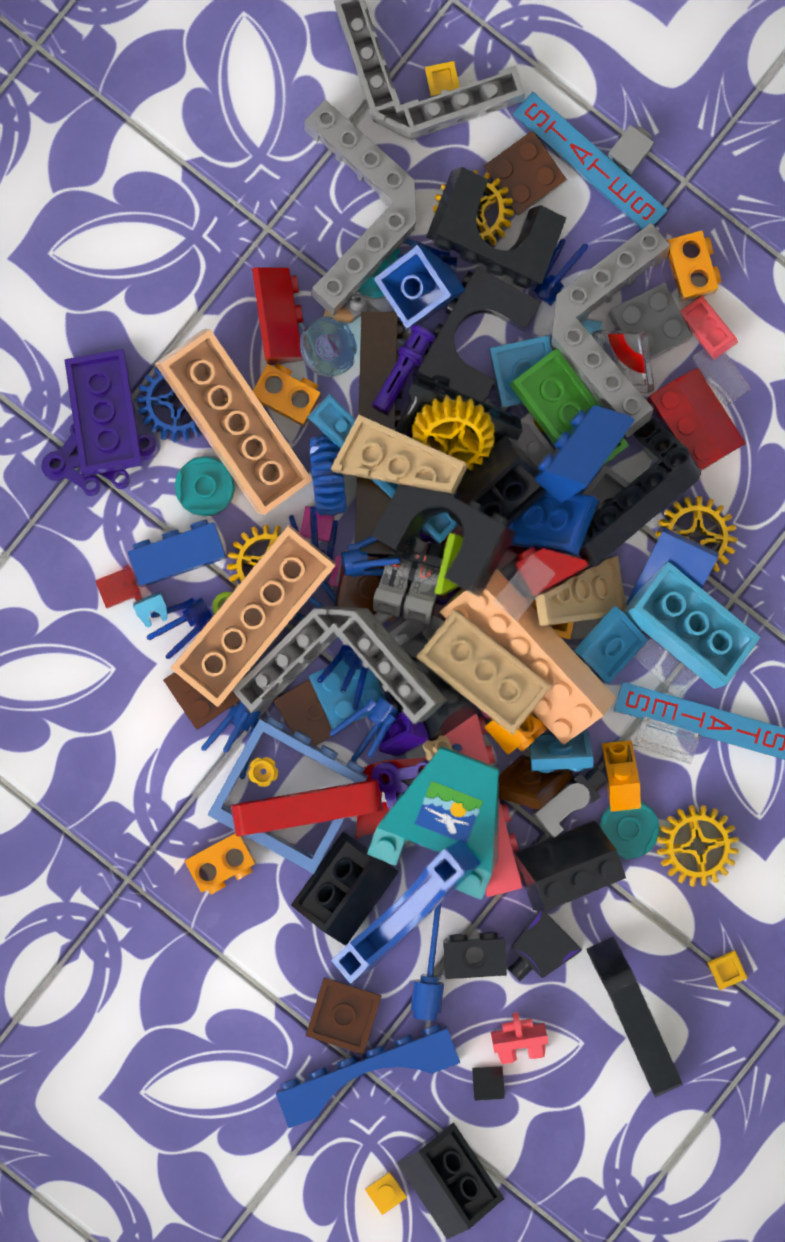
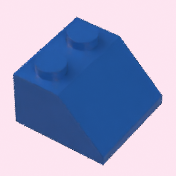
[373,244,466,329]

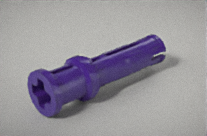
[372,325,436,414]

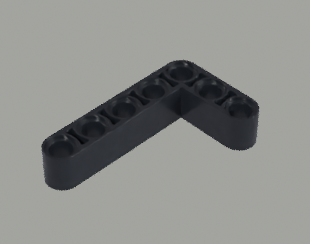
[579,418,701,565]
[586,936,683,1098]

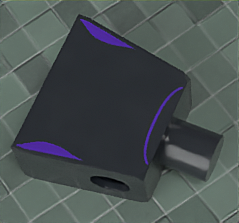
[507,911,582,981]

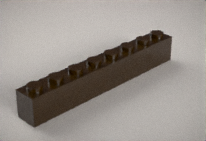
[355,311,403,556]

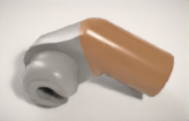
[323,294,367,324]

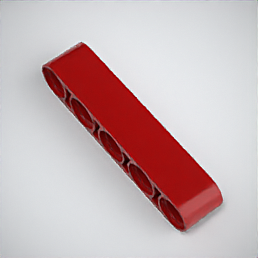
[231,779,383,836]

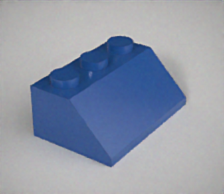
[534,405,635,503]

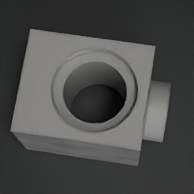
[607,124,655,177]

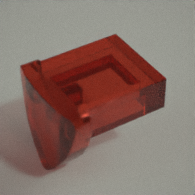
[95,564,142,609]

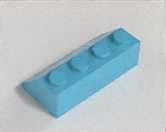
[623,562,761,689]

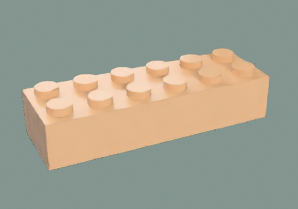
[155,329,313,515]
[171,525,336,707]
[440,568,616,745]

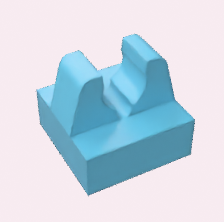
[133,591,167,627]

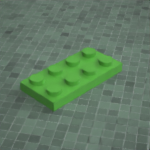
[509,348,629,466]

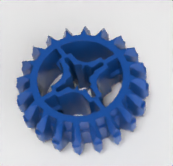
[137,367,201,443]
[309,434,347,516]

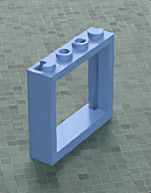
[207,716,368,874]

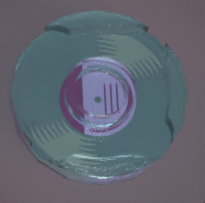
[300,316,357,378]

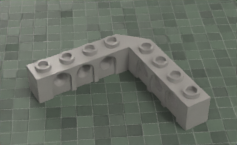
[334,0,525,140]
[304,99,416,317]
[551,223,670,437]
[232,606,447,724]

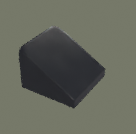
[472,1066,505,1100]

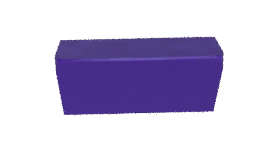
[379,712,429,756]

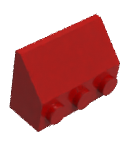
[252,267,308,366]
[647,367,746,472]
[513,547,588,599]

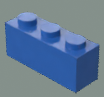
[128,519,227,588]

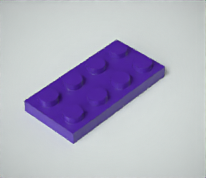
[64,349,143,476]

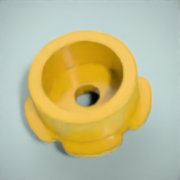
[248,757,278,787]

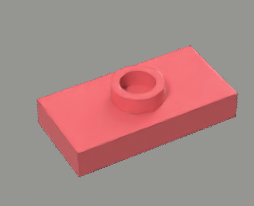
[680,296,738,360]

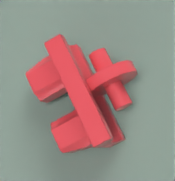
[491,1012,549,1064]

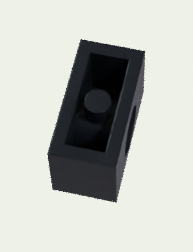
[443,932,507,979]

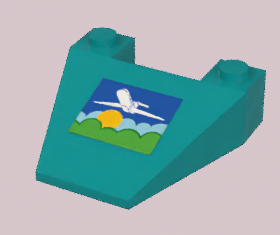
[367,746,499,900]

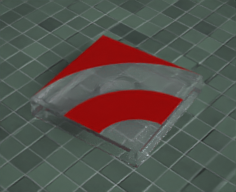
[591,330,655,393]

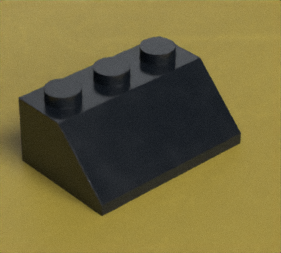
[447,436,547,528]
[376,632,477,741]
[513,821,626,911]
[291,831,399,946]
[397,1122,504,1240]

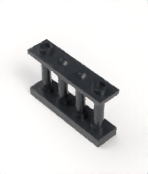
[394,372,523,471]

